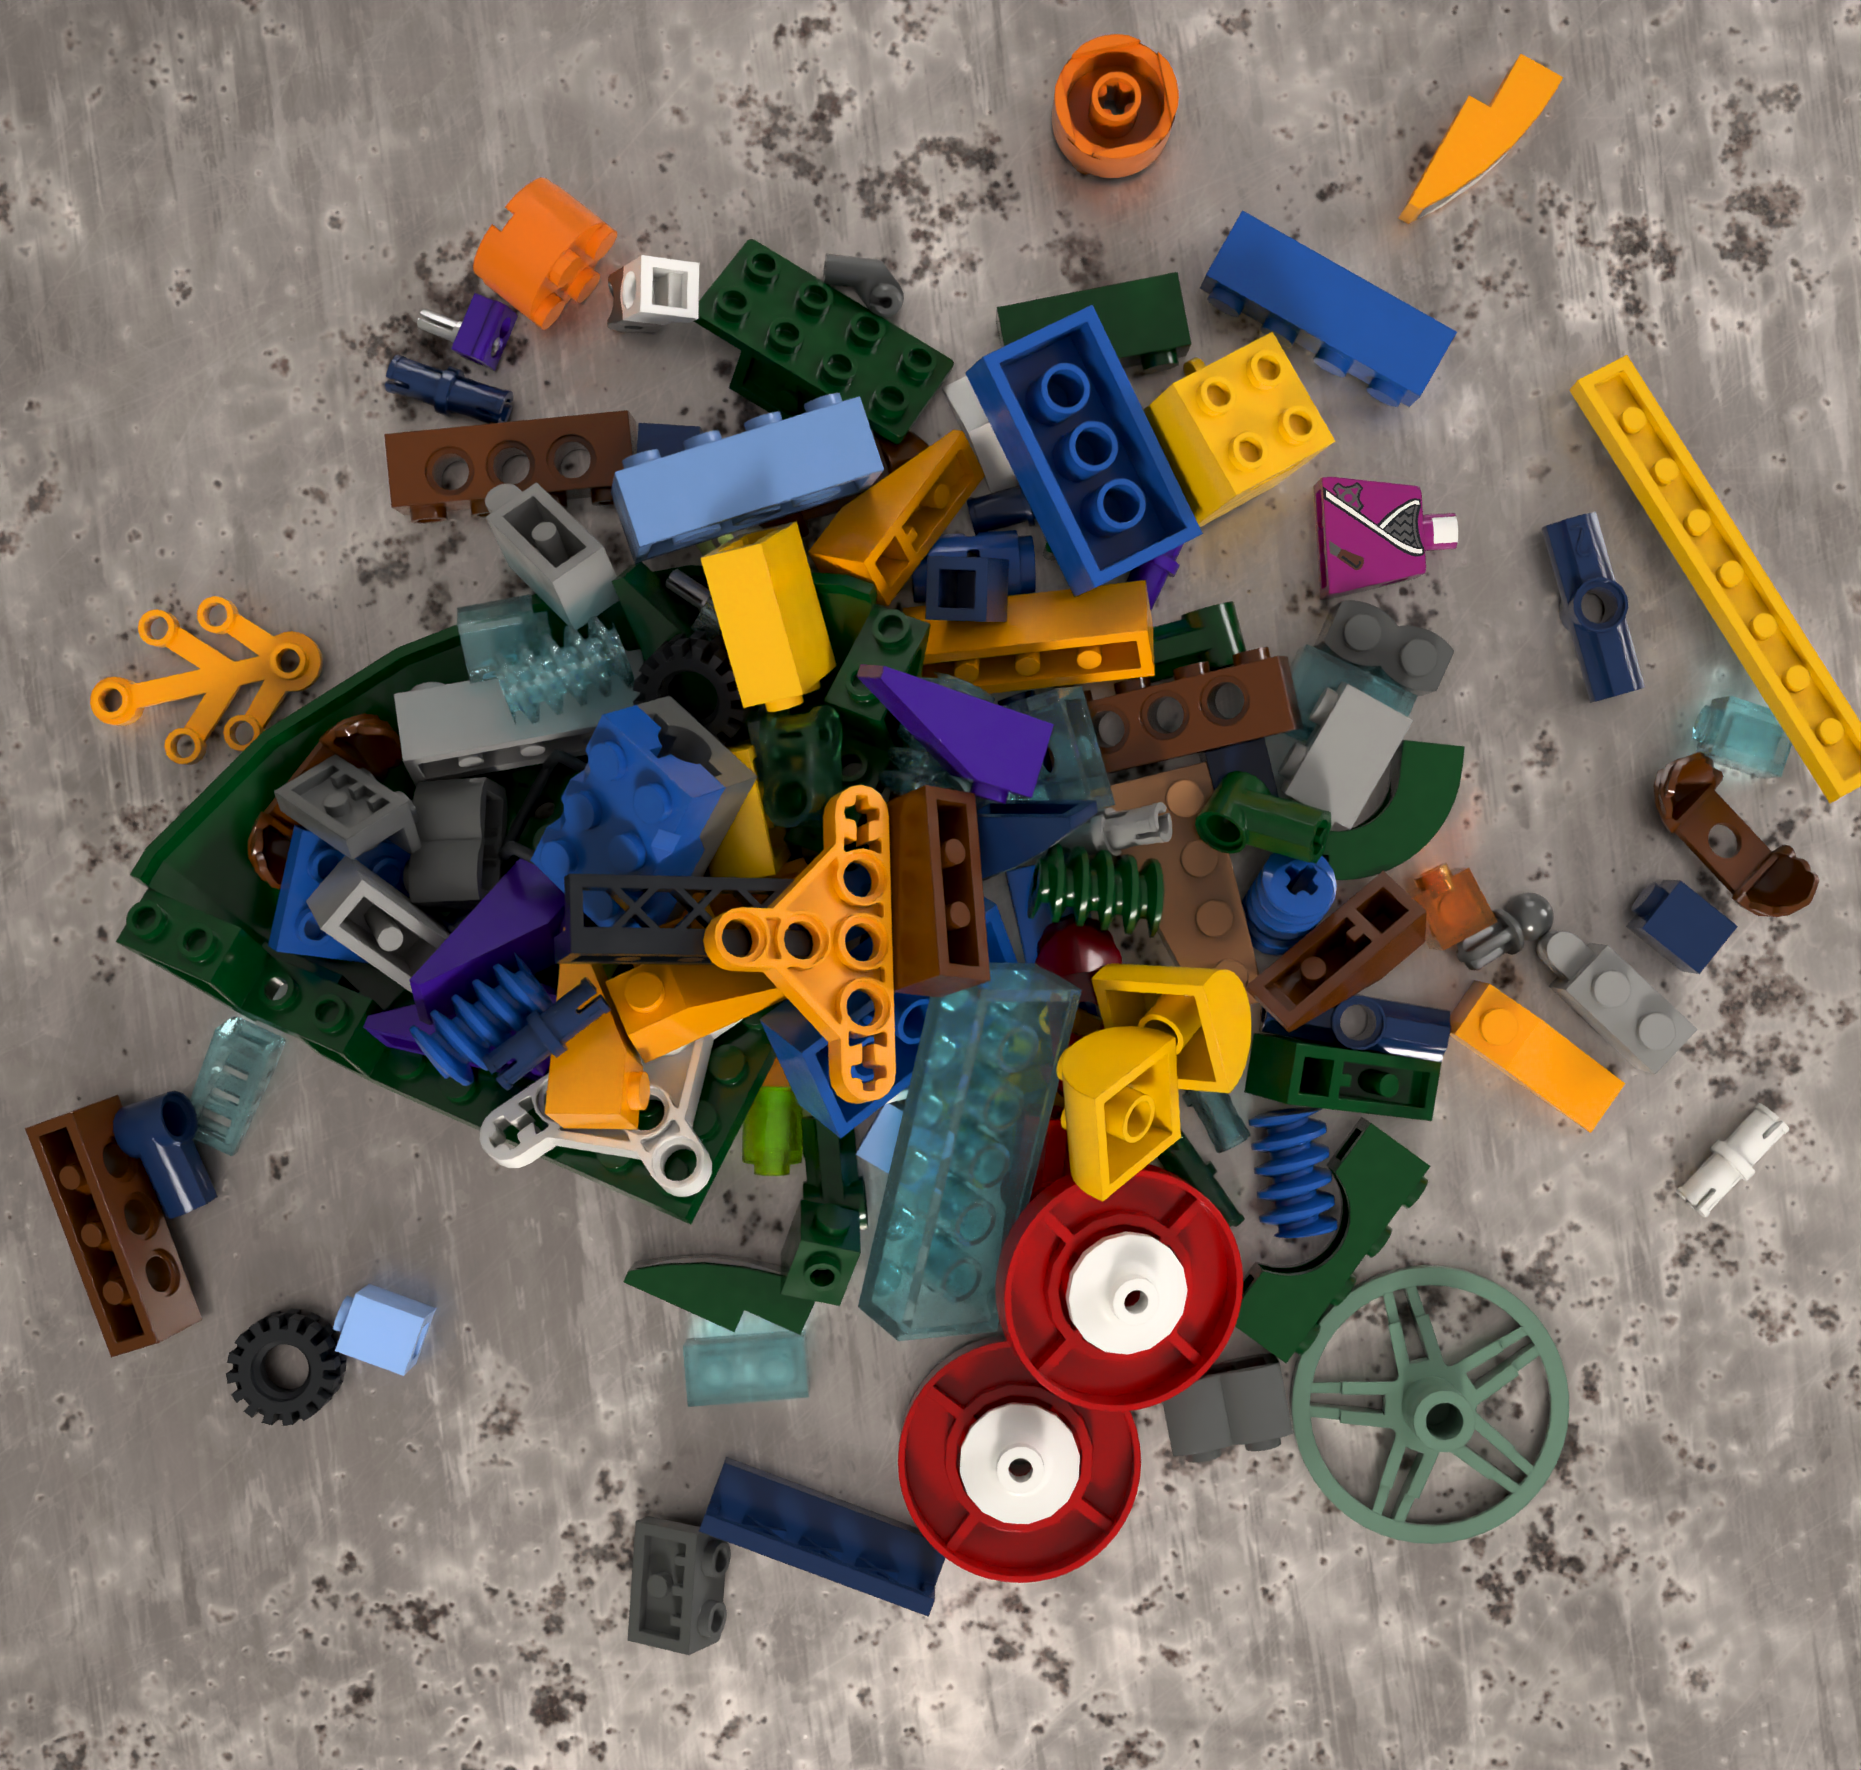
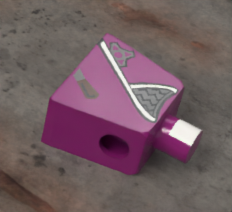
[1313,477,1458,600]

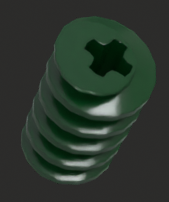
[1027,843,1165,938]

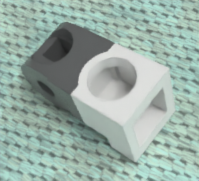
[607,255,699,333]

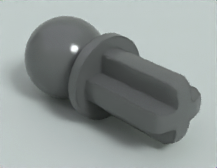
[1456,893,1554,970]

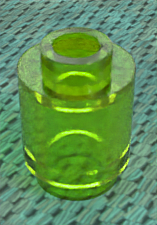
[742,1087,803,1176]

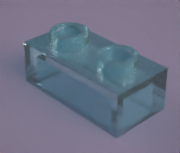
[683,1329,811,1407]

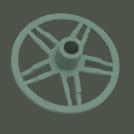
[1290,1265,1569,1544]

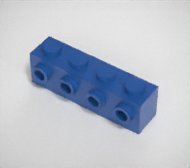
[1200,210,1457,407]

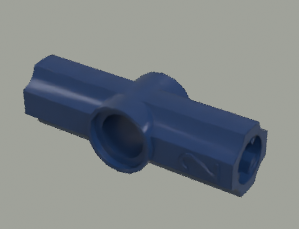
[1541,512,1645,703]
[1259,994,1451,1062]

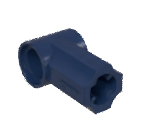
[113,1091,218,1219]

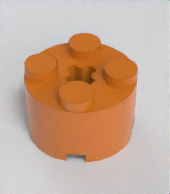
[1052,34,1179,178]
[473,177,617,330]

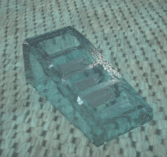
[190,1017,286,1157]

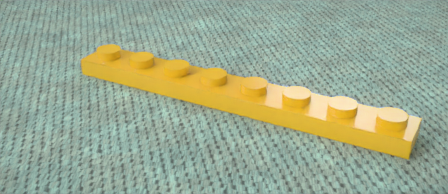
[1569,355,1861,804]

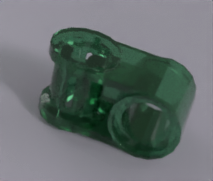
[759,705,843,828]

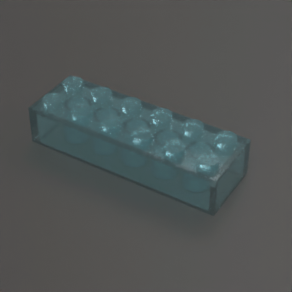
[858,962,1082,1341]

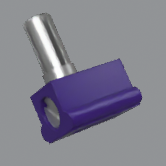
[417,293,518,371]

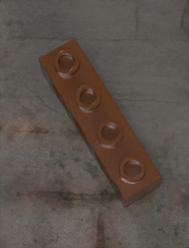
[384,410,637,524]
[1040,647,1304,785]
[25,1095,202,1358]

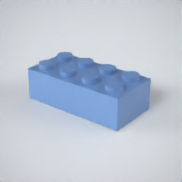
[611,393,884,564]

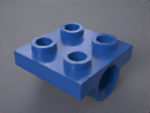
[268,825,411,963]

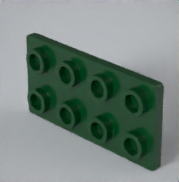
[693,239,954,444]

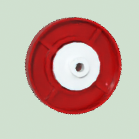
[995,1164,1243,1412]
[898,1335,1141,1583]

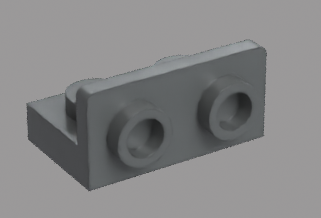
[274,754,422,860]
[627,1516,731,1655]

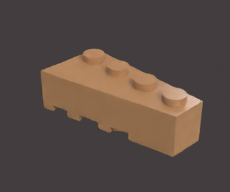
[1083,762,1259,1005]

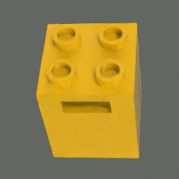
[1143,332,1336,527]

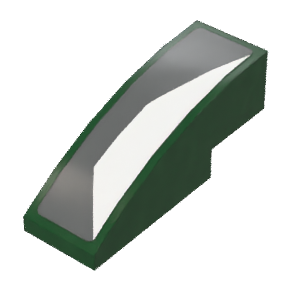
[623,1255,815,1335]

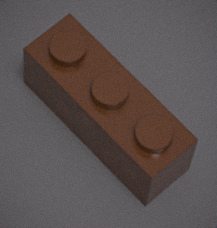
[886,785,991,997]

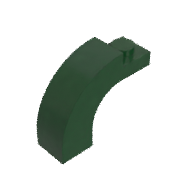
[1322,740,1465,881]

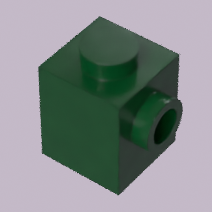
[781,1199,861,1306]

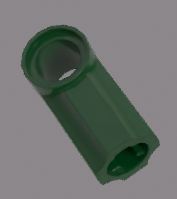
[1130,601,1247,683]
[1195,771,1331,863]
[801,1116,868,1231]

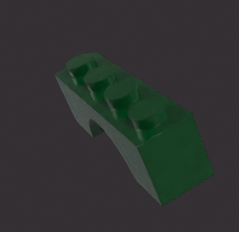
[1235,1117,1431,1363]

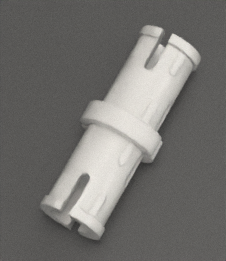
[1676,1103,1789,1217]

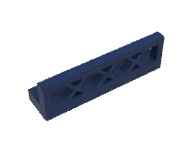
[699,1457,945,1617]

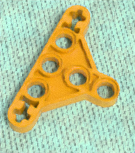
[703,785,896,1104]

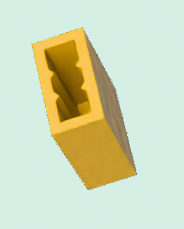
[700,521,837,712]

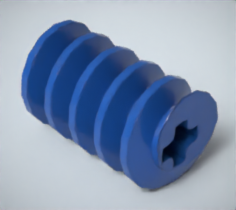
[1241,853,1337,956]
[409,952,553,1086]
[1248,1107,1338,1238]

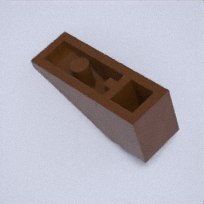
[1246,871,1427,1032]

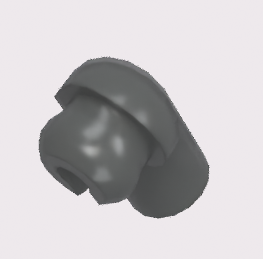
[823,254,904,318]

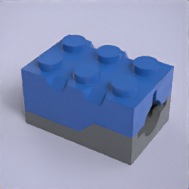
[530,696,758,928]

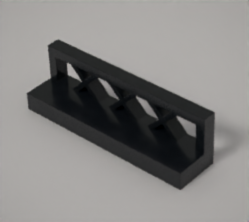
[554,874,813,965]

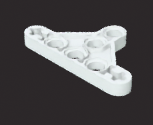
[479,1019,742,1197]

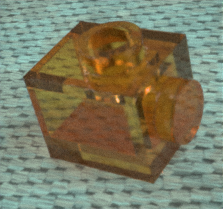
[1407,863,1498,951]

